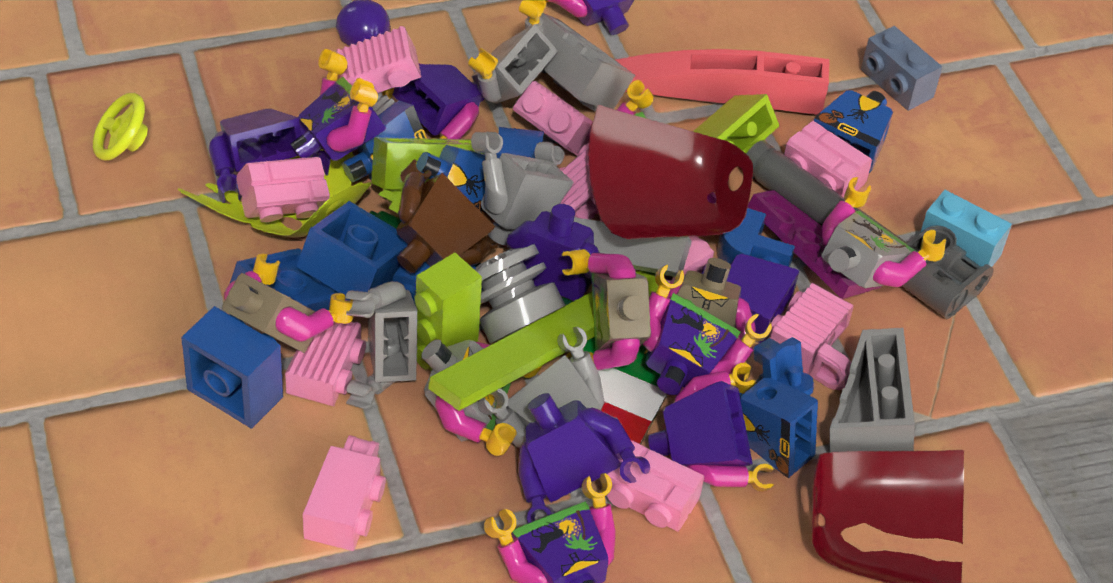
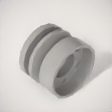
[474,244,566,344]

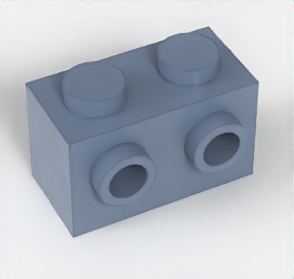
[861,26,943,111]

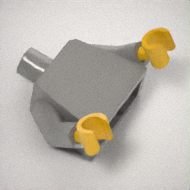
[468,0,558,104]

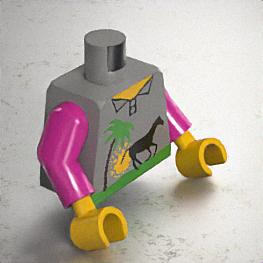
[821,177,947,288]
[421,340,542,456]

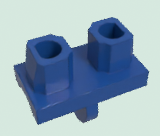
[754,337,814,396]

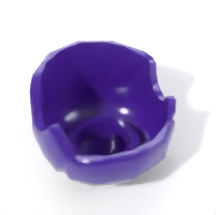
[336,0,391,46]

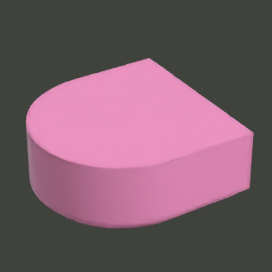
[809,343,851,390]

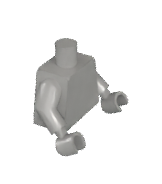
[471,132,574,245]
[346,281,417,409]
[478,327,605,447]

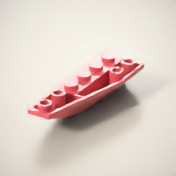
[615,49,829,115]

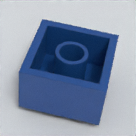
[296,201,408,300]
[181,306,283,429]

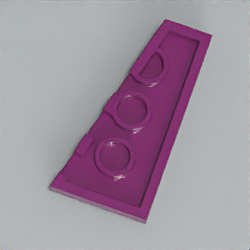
[748,190,882,299]

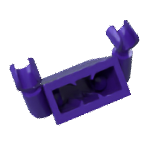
[209,108,330,203]
[507,204,600,301]
[518,393,650,524]

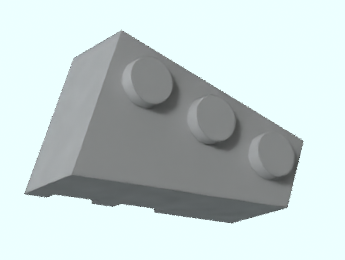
[541,13,635,111]
[830,328,915,452]

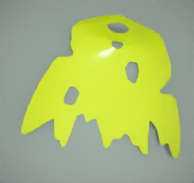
[178,149,371,237]

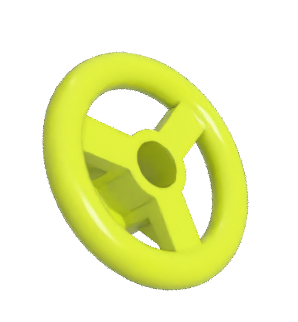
[93,93,148,161]

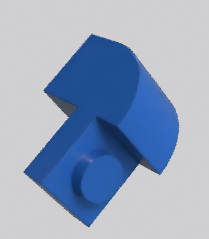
[717,208,795,267]

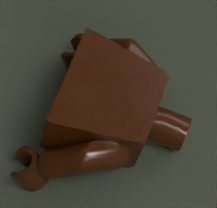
[396,159,499,273]

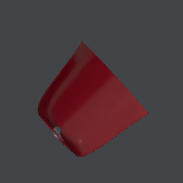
[588,105,753,239]
[812,450,964,583]

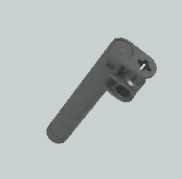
[746,140,994,319]

